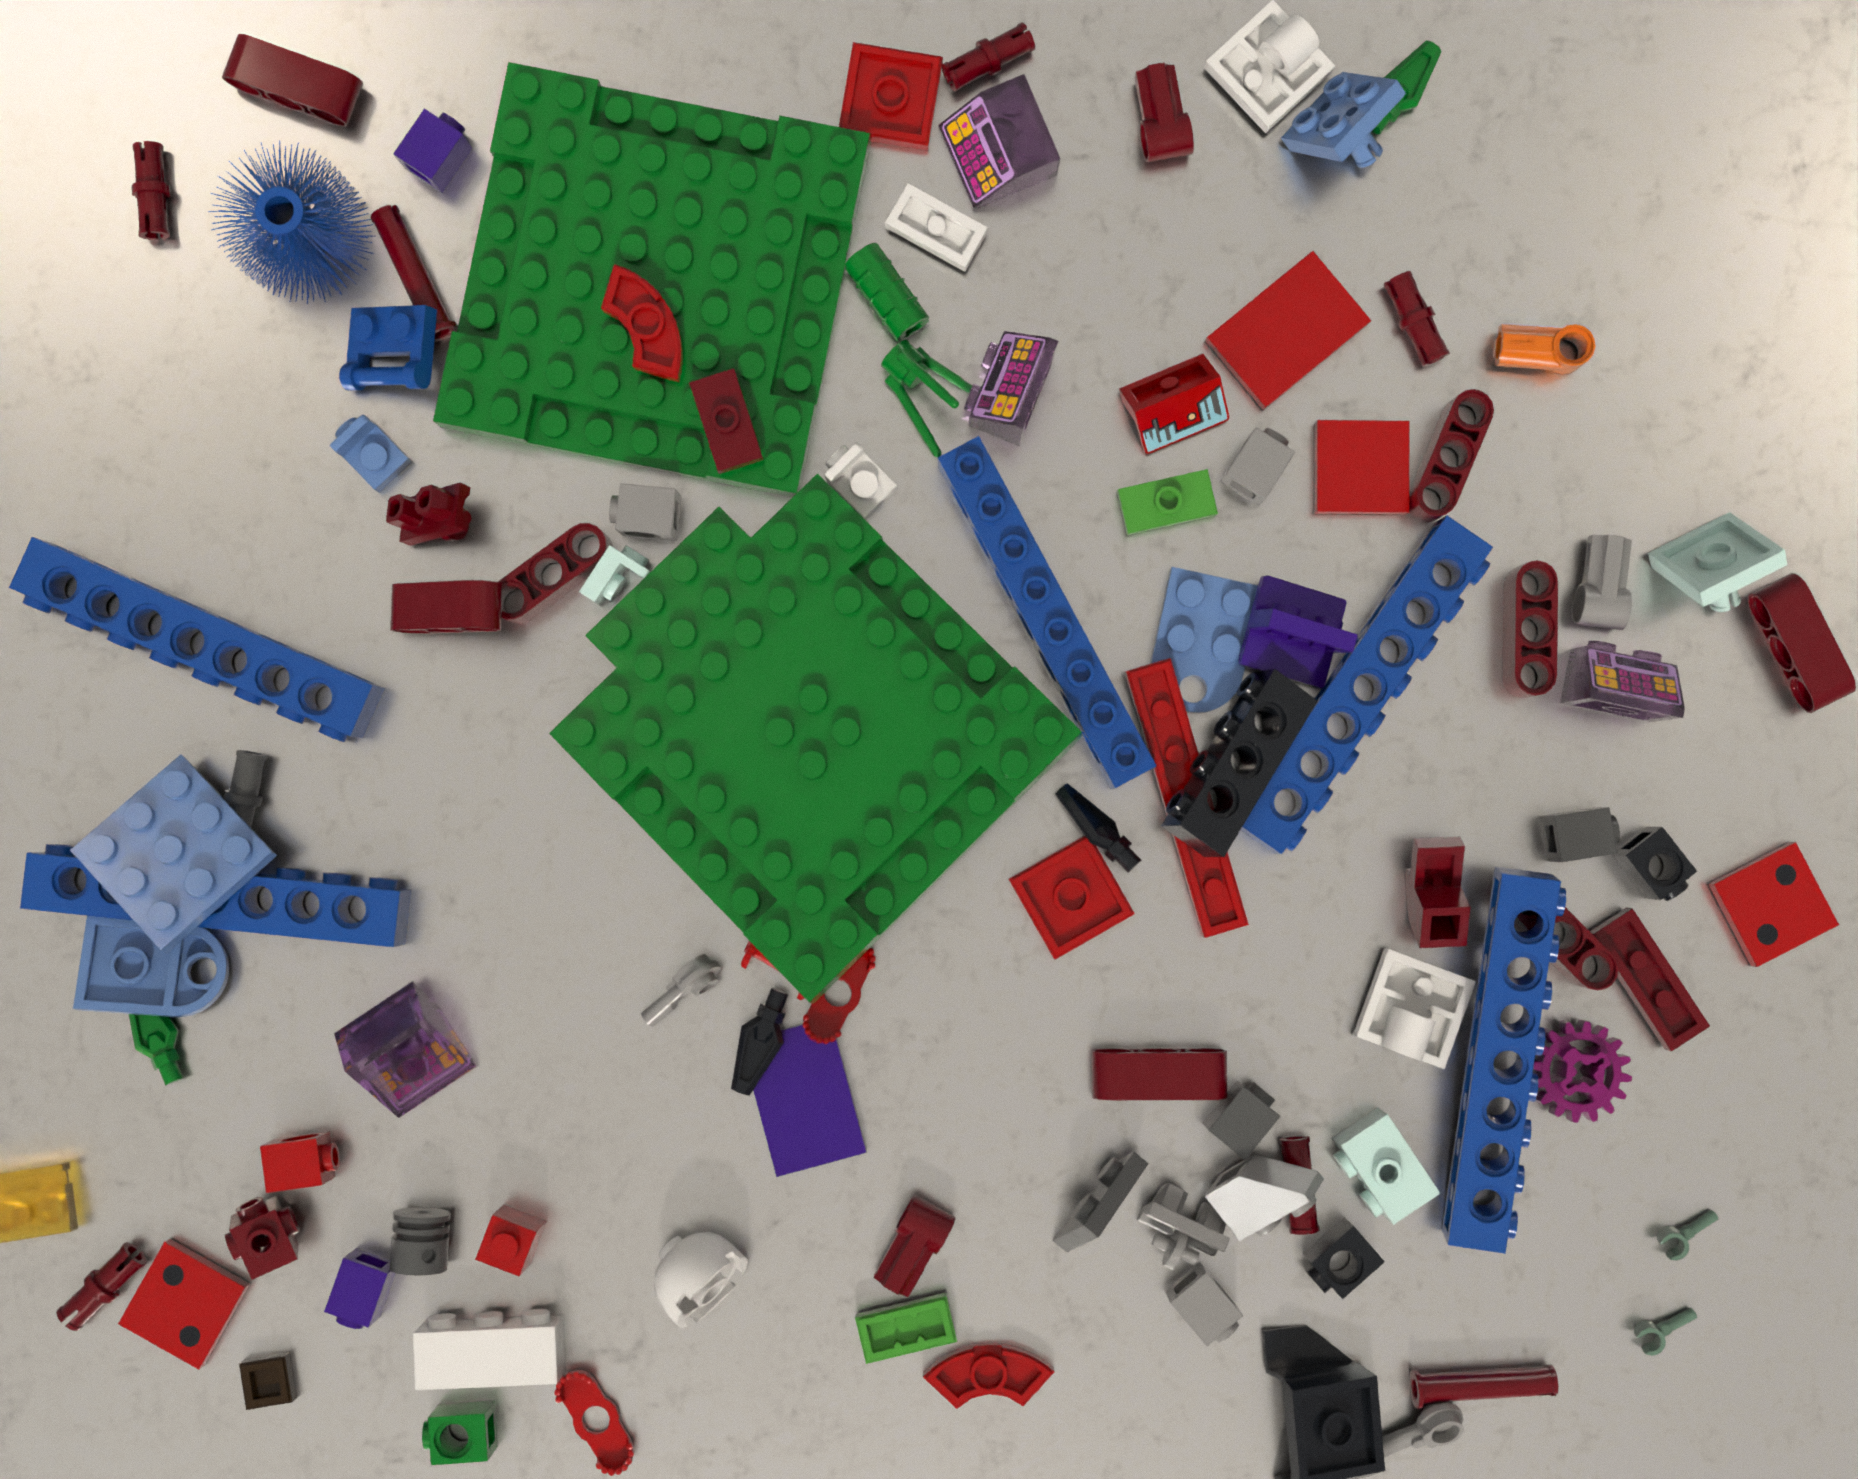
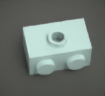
[1332,1108,1440,1225]

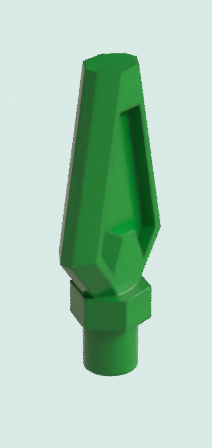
[1371,40,1442,135]
[129,1014,184,1086]

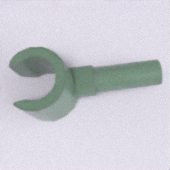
[1657,1210,1719,1261]
[1634,1308,1697,1356]

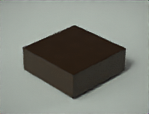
[239,1352,297,1410]

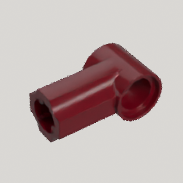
[1134,62,1194,163]
[873,1194,956,1297]

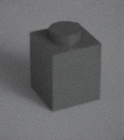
[1540,807,1620,862]
[1202,1081,1281,1160]

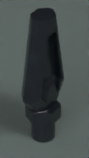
[1055,783,1142,873]
[731,988,789,1096]

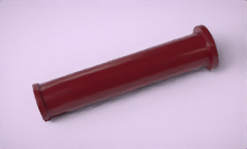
[370,205,458,343]
[1410,1364,1559,1409]

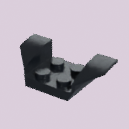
[1262,1325,1385,1479]

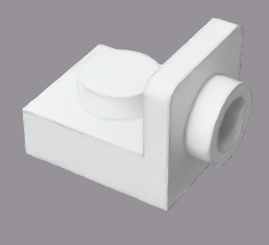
[824,442,897,520]

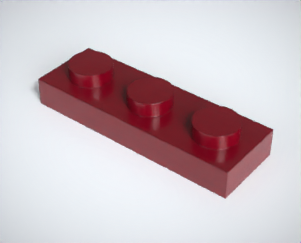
[1590,907,1710,1052]

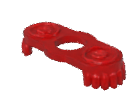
[802,948,876,1044]
[554,1370,634,1476]

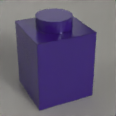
[393,108,473,193]
[324,1248,396,1329]

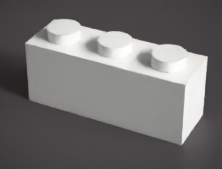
[413,1309,565,1390]

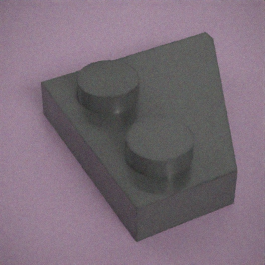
[1053,1152,1149,1252]

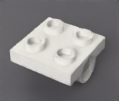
[1203,0,1335,134]
[1353,948,1476,1069]

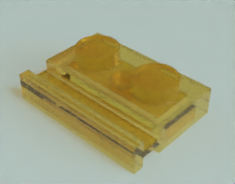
[0,1162,78,1243]

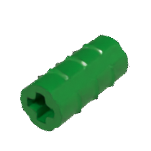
[845,243,929,342]

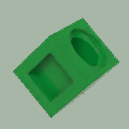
[422,1400,498,1465]

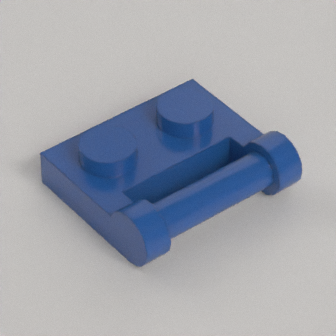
[339,305,437,391]

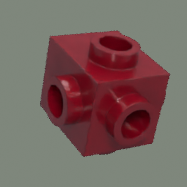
[225,1196,300,1280]

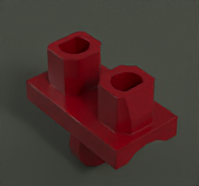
[386,482,472,546]

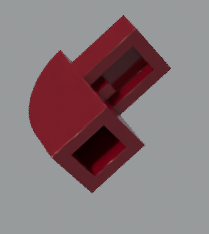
[1405,836,1471,948]

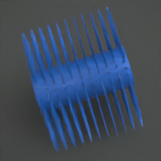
[208,140,375,304]

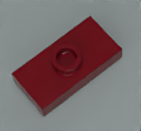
[689,368,764,474]

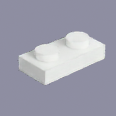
[885,183,988,272]

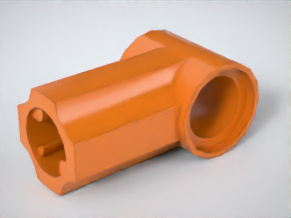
[1494,324,1596,375]

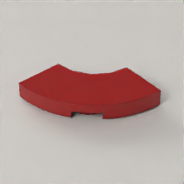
[601,264,683,382]
[923,1343,1055,1409]

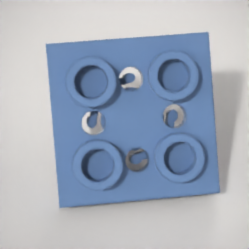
[1281,72,1406,168]

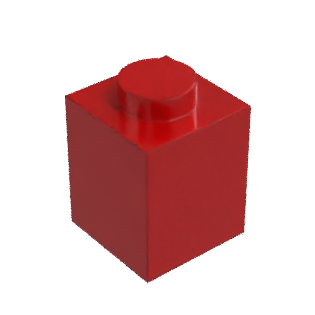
[475,1205,547,1277]

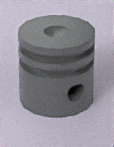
[390,1207,451,1276]

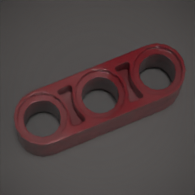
[221,34,363,127]
[1409,389,1494,523]
[498,523,613,624]
[1502,560,1558,698]
[1747,573,1856,713]
[390,580,503,634]
[1514,907,1619,991]
[1092,1048,1228,1101]

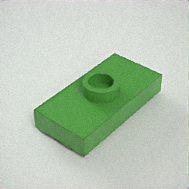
[1116,469,1218,536]
[855,1292,957,1364]

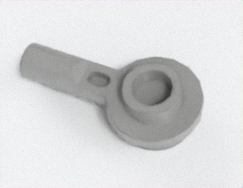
[641,954,721,1027]
[1382,1402,1464,1458]

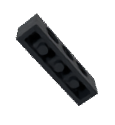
[1161,669,1318,857]

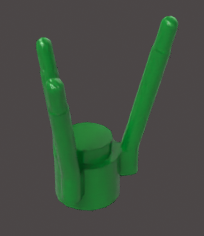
[881,340,975,457]

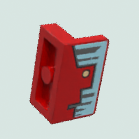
[1119,354,1229,454]

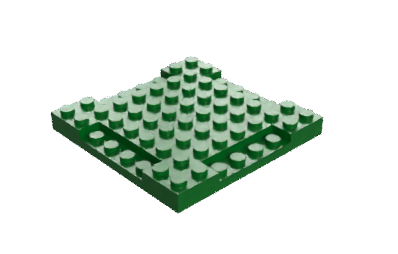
[433,62,871,498]

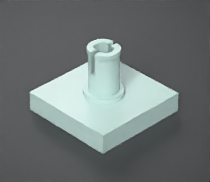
[1648,512,1787,612]

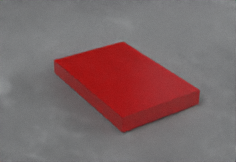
[1205,251,1372,410]

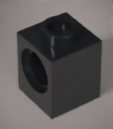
[1611,827,1698,901]
[1303,1217,1385,1300]

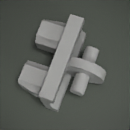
[1137,1183,1230,1270]

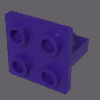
[1238,575,1358,688]

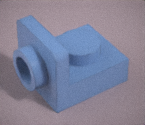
[330,414,413,493]

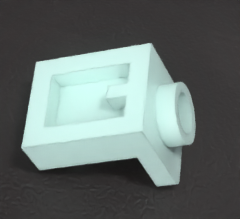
[579,545,650,606]

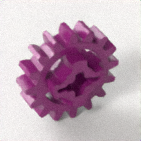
[1533,1019,1632,1123]

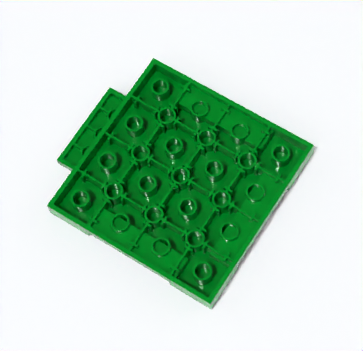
[549,473,1082,1004]

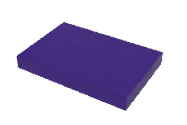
[753,1023,867,1177]

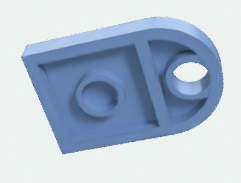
[1150,567,1258,713]
[73,916,229,1017]

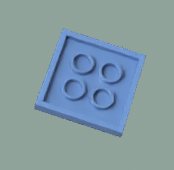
[70,754,277,953]

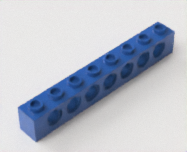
[938,436,1156,789]
[1241,515,1493,854]
[9,537,385,742]
[20,844,412,947]
[1442,867,1566,1254]

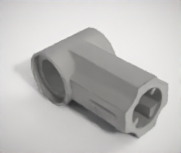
[1572,535,1632,630]

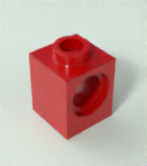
[260,1131,340,1193]

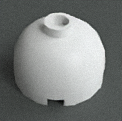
[654,1231,748,1328]

